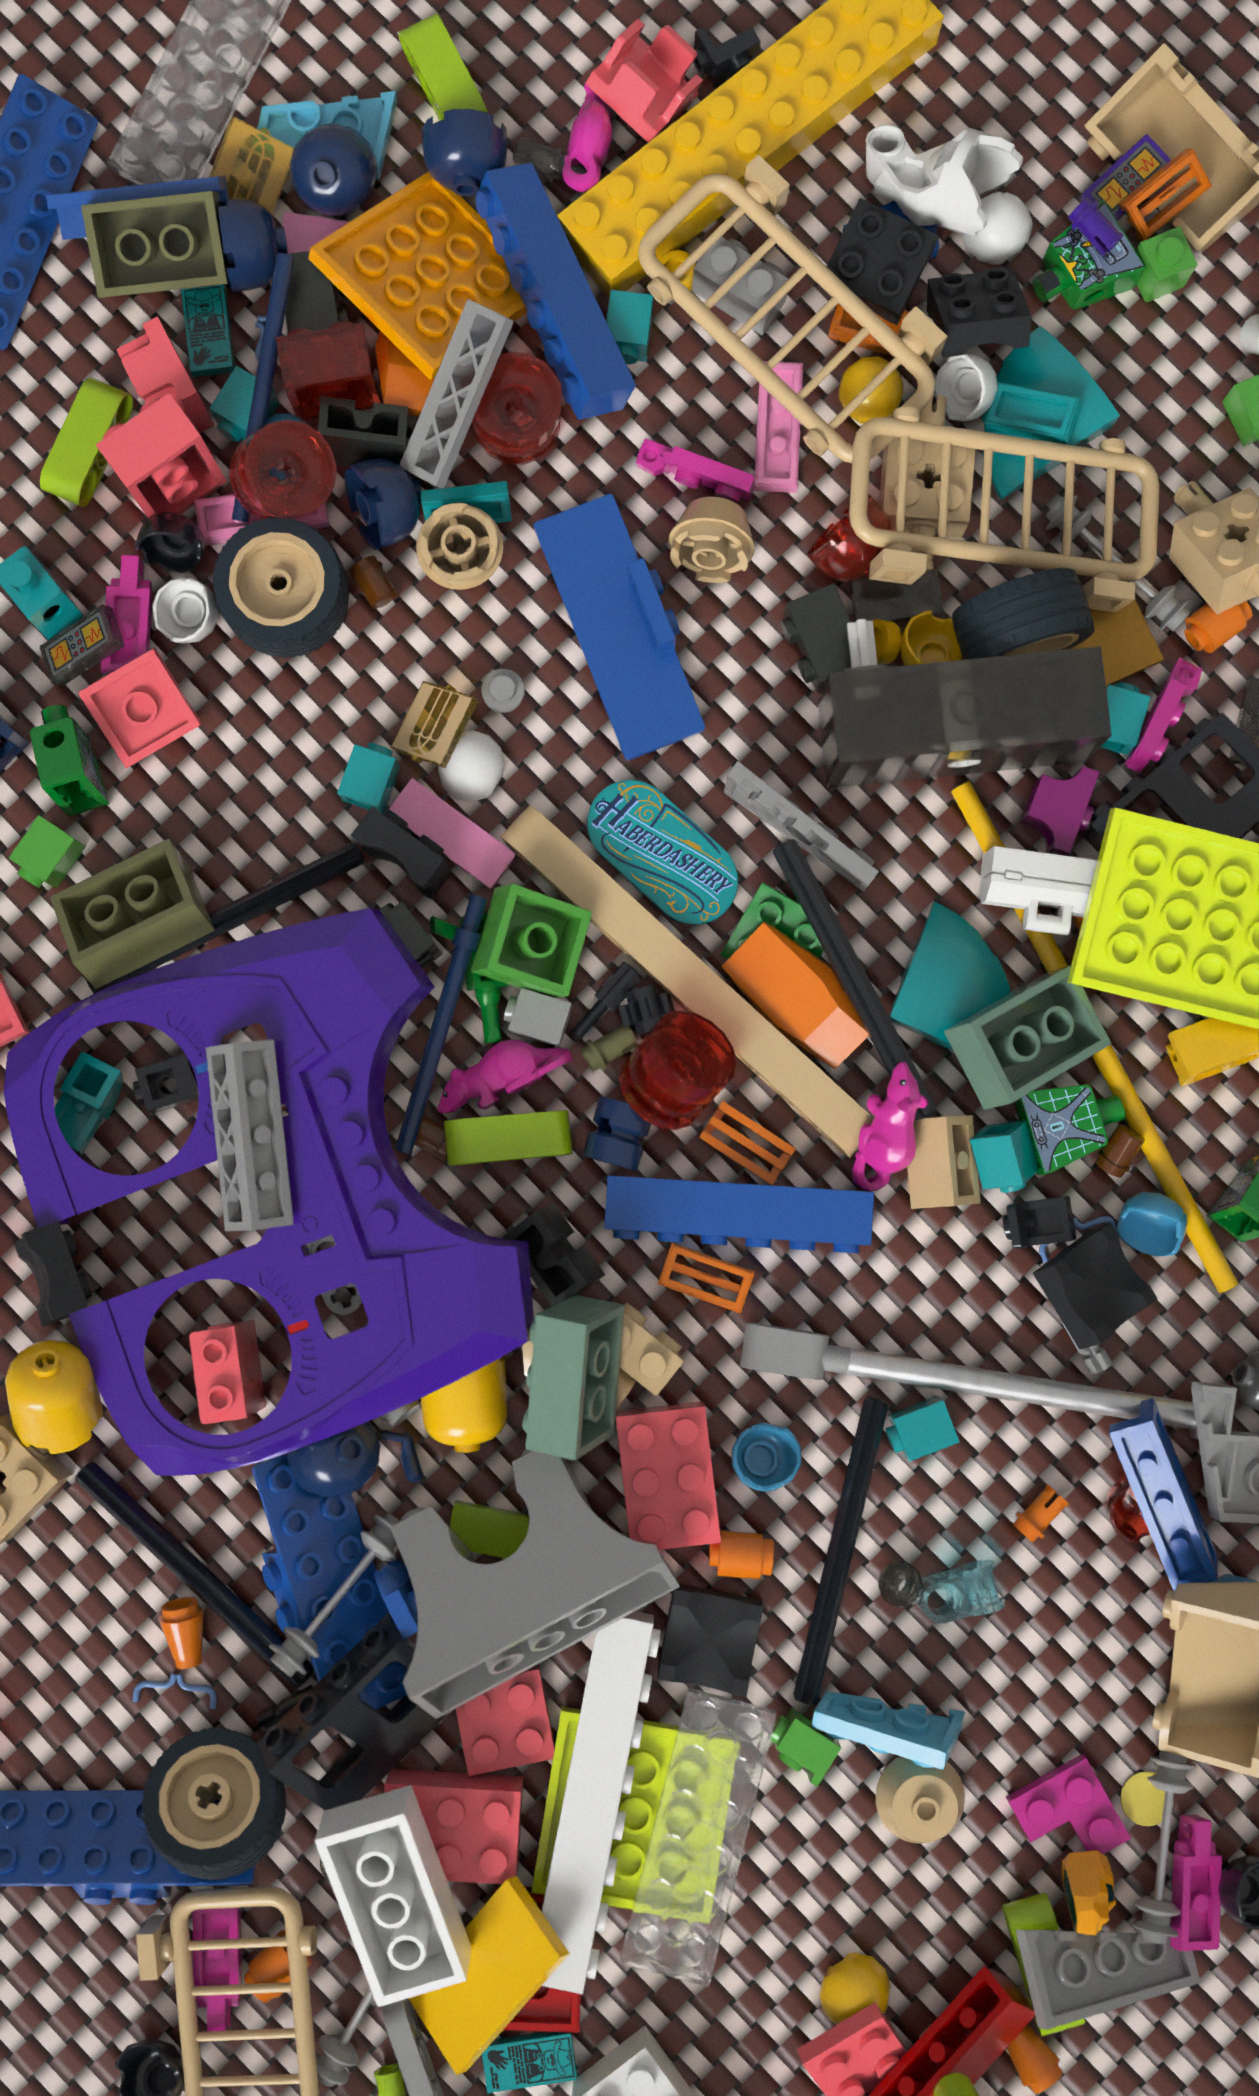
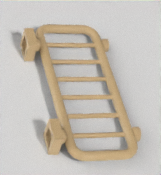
[638,154,948,463]
[849,407,1160,612]
[136,1886,320,2096]

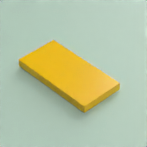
[408,1876,570,2076]

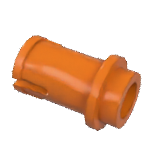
[1013,1484,1069,1543]

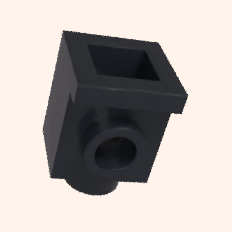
[133,1054,199,1113]

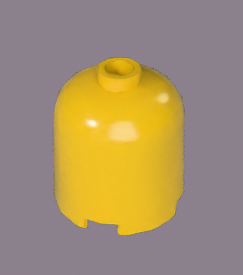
[5,1340,103,1454]
[421,1355,507,1453]

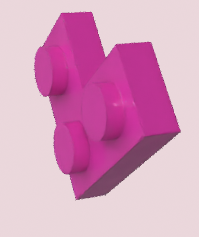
[1006,1753,1131,1854]

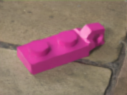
[636,438,755,503]
[101,555,153,675]
[1125,657,1202,773]
[1170,1814,1222,1951]
[192,1907,242,2031]

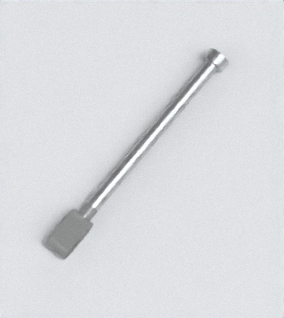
[740,1322,1198,1439]

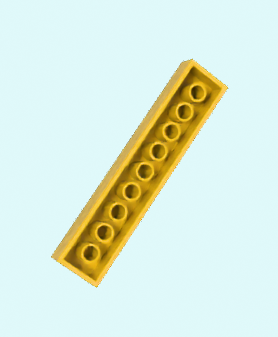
[557,0,944,298]

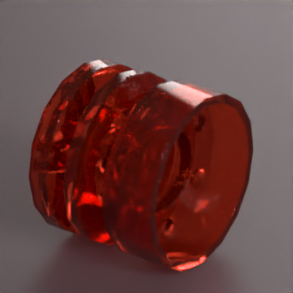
[472,352,562,465]
[229,420,337,519]
[619,1010,737,1130]

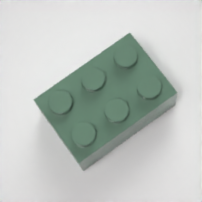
[944,965,1112,1110]
[523,1295,625,1461]

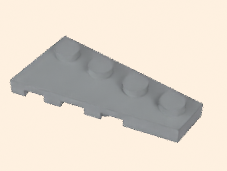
[723,761,879,892]
[1015,1929,1201,2029]

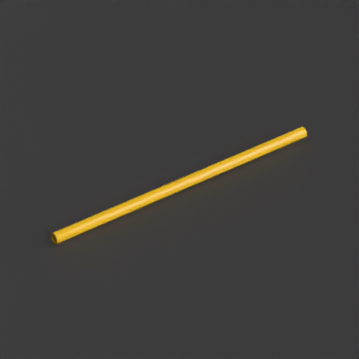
[951,781,1239,1293]

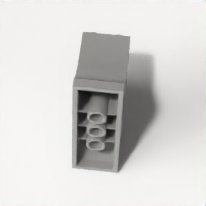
[390,1449,680,1719]

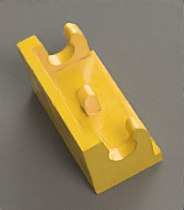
[1166,1018,1259,1087]

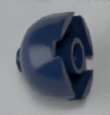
[422,109,507,196]
[289,123,377,216]
[218,199,288,292]
[344,458,422,550]
[287,1421,380,1498]

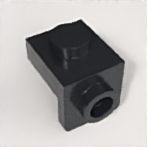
[693,27,761,88]
[1003,1196,1076,1249]

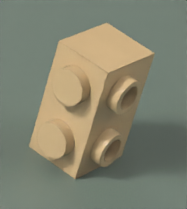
[907,1115,981,1209]
[614,1302,684,1396]

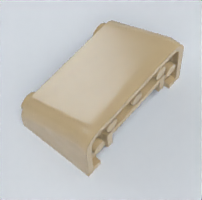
[1084,43,1259,254]
[1153,1582,1259,1778]

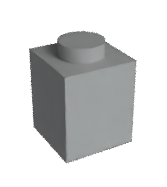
[503,988,573,1047]

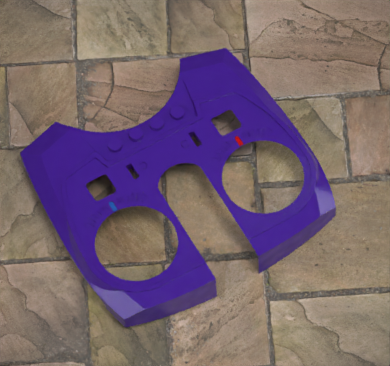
[4,908,534,1476]

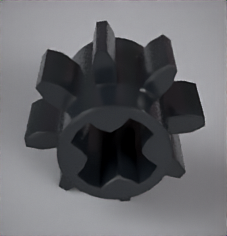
[618,984,676,1036]

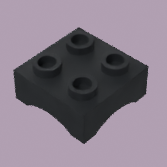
[820,198,938,325]
[926,268,1032,357]
[351,807,452,900]
[14,1221,92,1326]
[1032,1223,1158,1350]
[657,1583,763,1697]

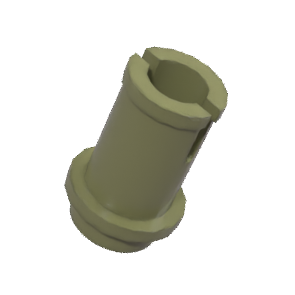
[580,1024,639,1072]

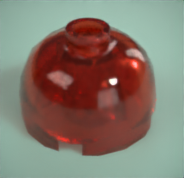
[807,494,893,582]

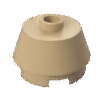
[669,497,755,583]
[416,503,503,590]
[875,1756,965,1844]

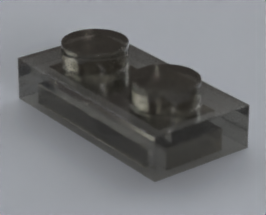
[850,569,943,622]

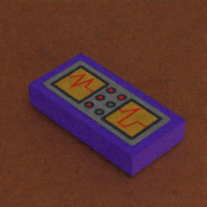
[1080,133,1171,222]

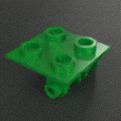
[720,882,824,959]

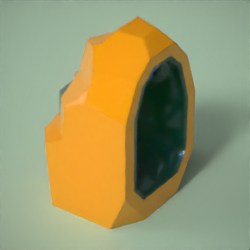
[1061,1850,1116,1936]

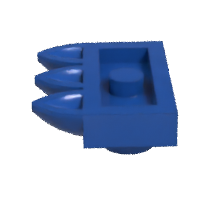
[374,1559,418,1639]

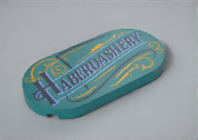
[587,780,738,925]

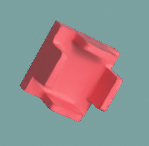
[585,18,703,143]
[117,316,215,433]

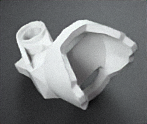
[866,124,1023,237]

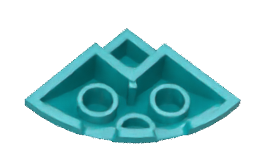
[981,326,1120,501]
[888,902,1011,1051]

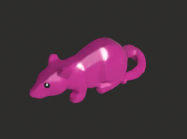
[562,84,612,192]
[437,1039,573,1114]
[852,1062,928,1191]

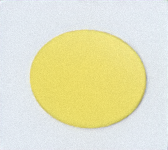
[1120,1771,1174,1826]

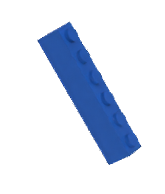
[476,163,636,420]
[604,1176,874,1253]

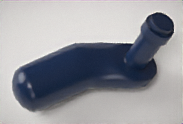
[380,1429,424,1483]

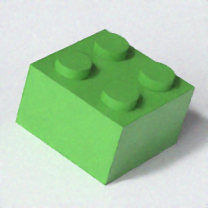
[471,883,592,998]

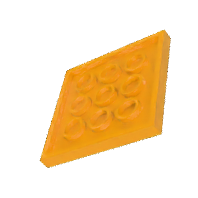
[308,172,527,380]

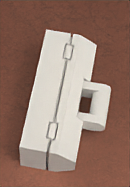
[979,846,1097,935]

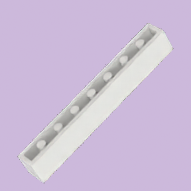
[542,1611,661,1994]

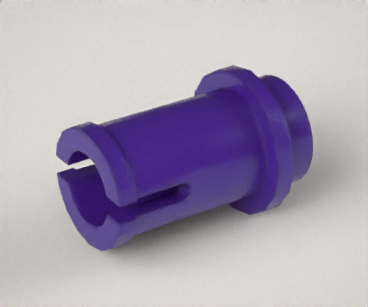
[1068,198,1124,257]

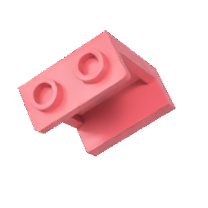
[189,1319,266,1424]

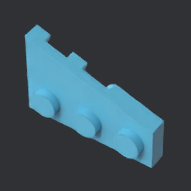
[253,91,397,180]
[811,1691,965,1770]

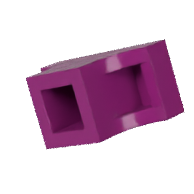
[1020,766,1099,856]

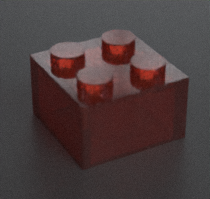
[276,321,381,420]

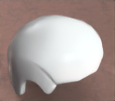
[962,192,1033,265]
[934,353,998,421]
[152,577,219,644]
[438,730,505,802]

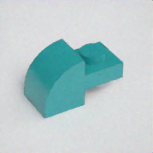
[54,1051,123,1155]

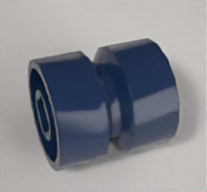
[582,1096,654,1171]

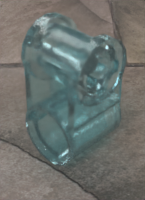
[914,1560,1005,1624]

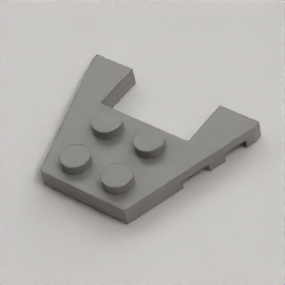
[1191,1382,1259,1524]

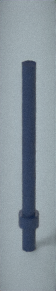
[232,253,295,523]
[395,895,487,1154]

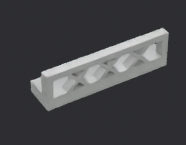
[399,299,514,489]
[206,1040,294,1231]

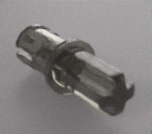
[513,137,588,192]

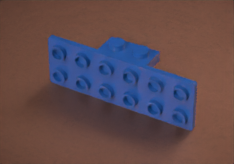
[0,74,98,350]
[534,494,705,761]
[252,1453,408,1709]
[0,1790,255,1905]

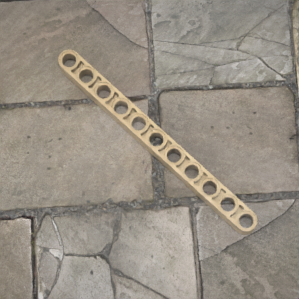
[500,805,874,1158]

